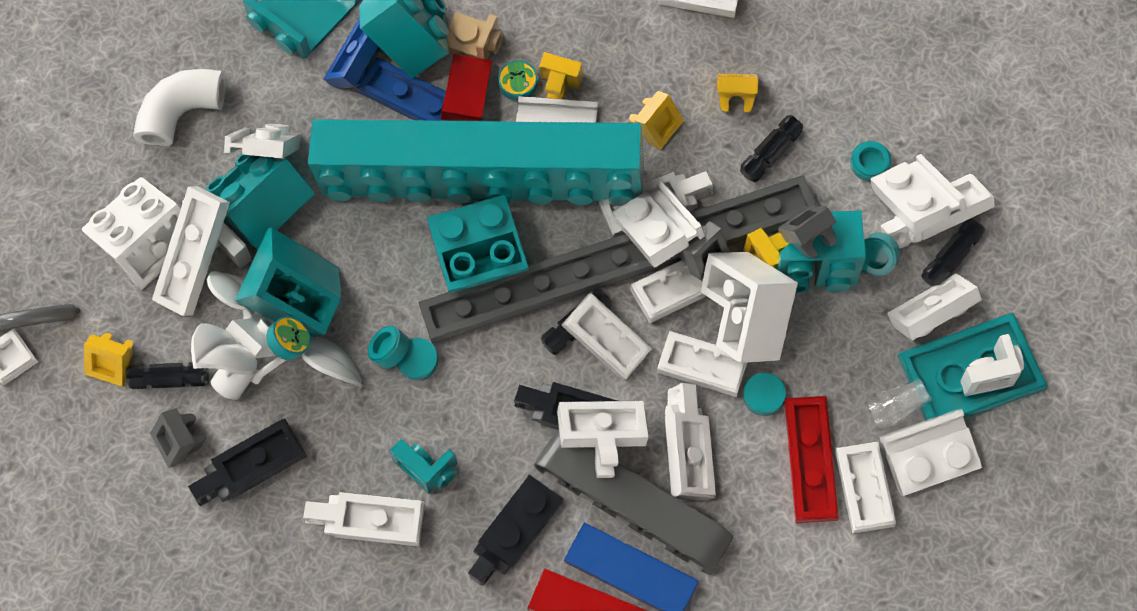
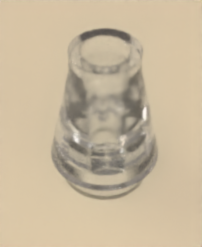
[865,378,932,431]

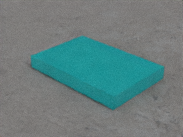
[897,312,1048,421]

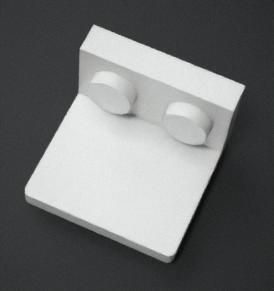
[82,177,181,290]

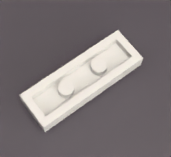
[152,186,230,317]

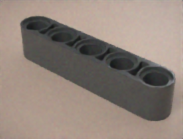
[534,429,733,575]

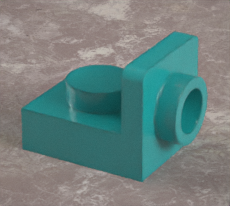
[389,438,458,494]

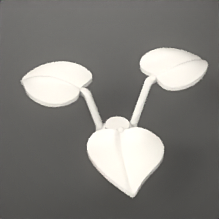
[191,271,363,400]

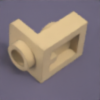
[447,12,503,60]

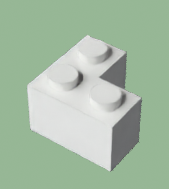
[700,252,798,363]

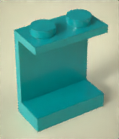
[242,0,361,59]

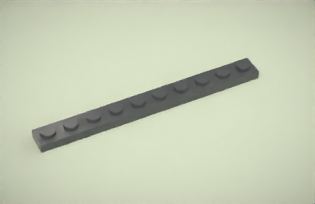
[418,175,817,344]

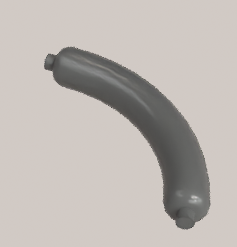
[0,304,80,331]

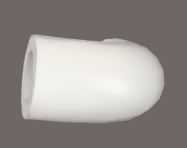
[133,69,226,146]

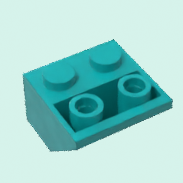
[359,0,449,79]
[206,154,315,249]
[426,194,529,294]
[777,210,866,294]
[235,227,341,337]

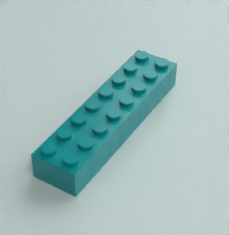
[308,119,644,206]

